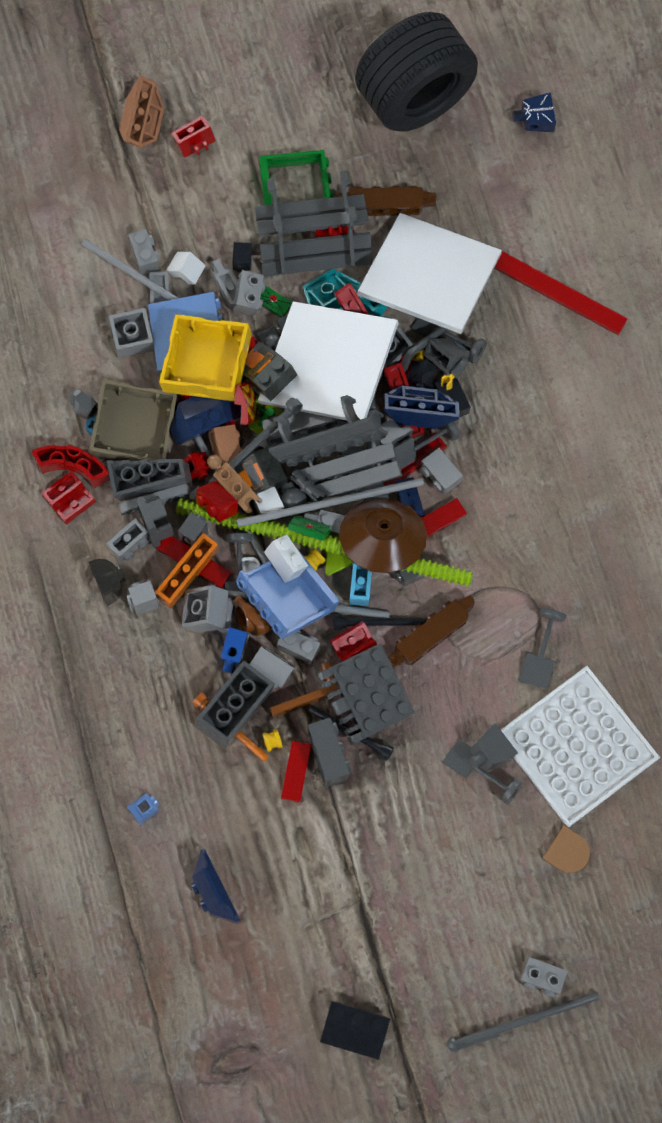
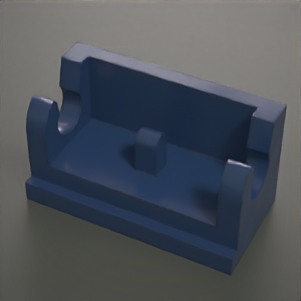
[395,477,425,517]

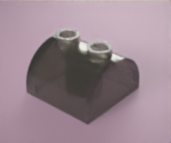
[89,559,126,606]

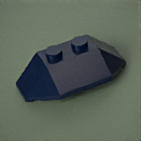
[384,385,460,429]
[170,396,242,446]
[191,849,241,924]

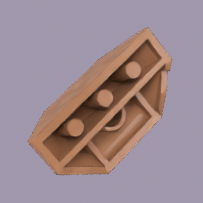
[119,76,164,148]

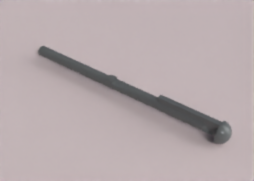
[447,992,600,1052]

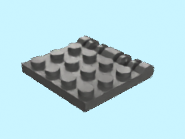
[316,643,415,745]

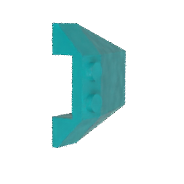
[302,269,388,317]

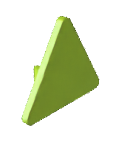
[325,551,353,576]

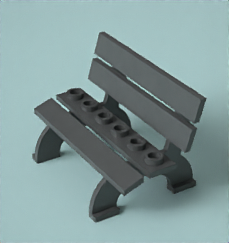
[255,171,372,277]
[269,395,402,504]

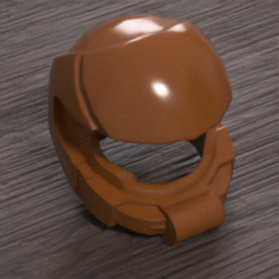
[232,596,272,636]

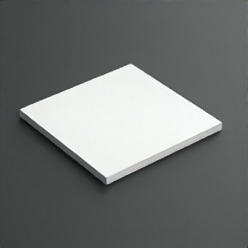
[357,213,502,334]
[258,301,398,420]
[501,666,660,828]

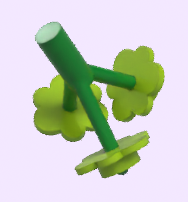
[249,394,284,435]

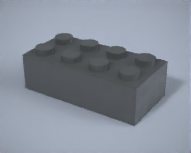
[194,661,275,750]

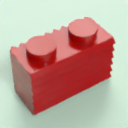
[195,480,238,522]

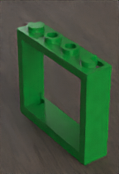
[259,150,335,220]

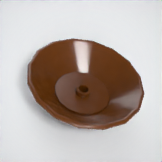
[339,498,427,573]

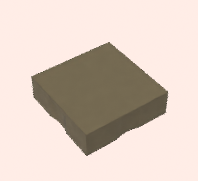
[89,379,177,461]

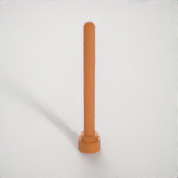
[192,692,268,761]

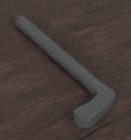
[401,326,447,372]

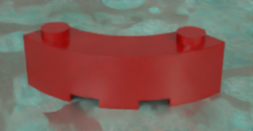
[31,445,110,488]

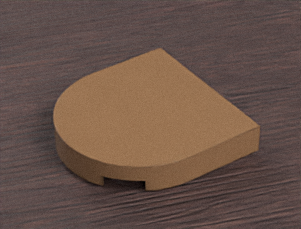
[542,825,590,873]

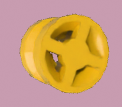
[304,548,326,571]
[262,729,283,752]

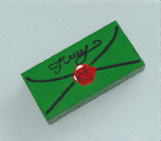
[260,285,293,318]
[288,516,331,541]

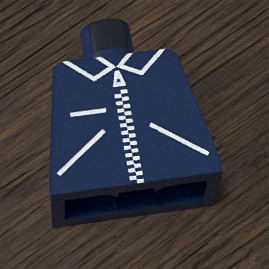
[512,93,556,132]

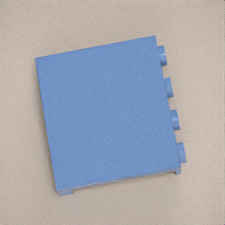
[148,292,223,376]
[235,549,340,639]

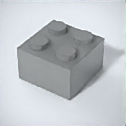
[109,308,155,358]
[181,585,229,633]

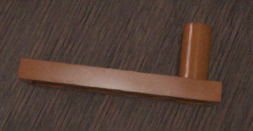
[270,662,339,718]

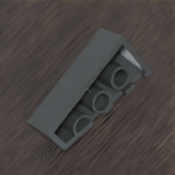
[107,459,192,501]

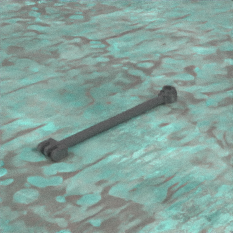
[190,397,303,501]

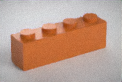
[155,533,219,609]

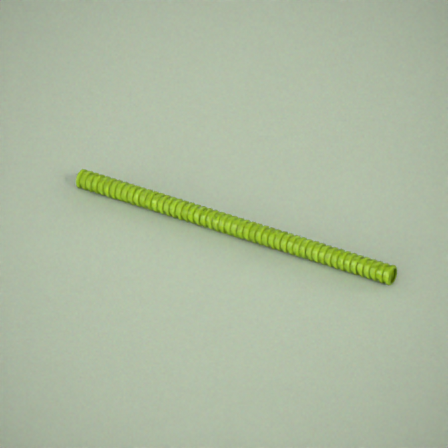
[176,498,473,587]

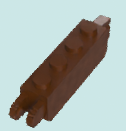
[336,186,436,216]
[388,596,475,669]

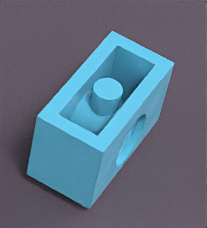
[349,562,372,606]

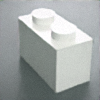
[264,535,308,583]

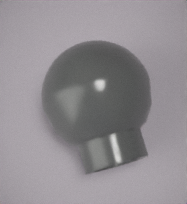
[280,482,307,509]

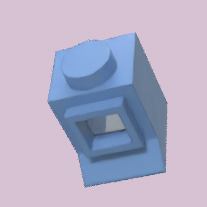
[127,793,159,825]

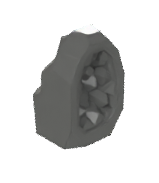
[69,389,98,420]

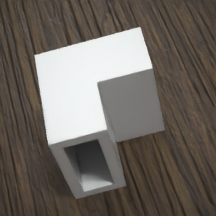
[166,252,206,284]
[253,486,284,514]

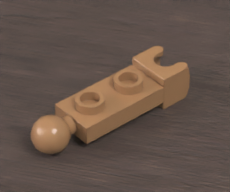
[207,455,262,513]

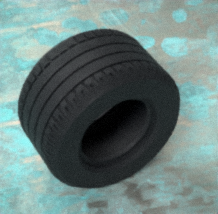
[355,12,478,132]

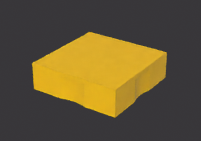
[159,314,252,401]

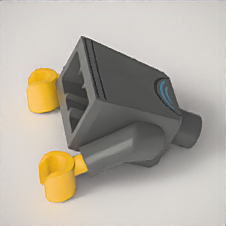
[412,338,470,390]

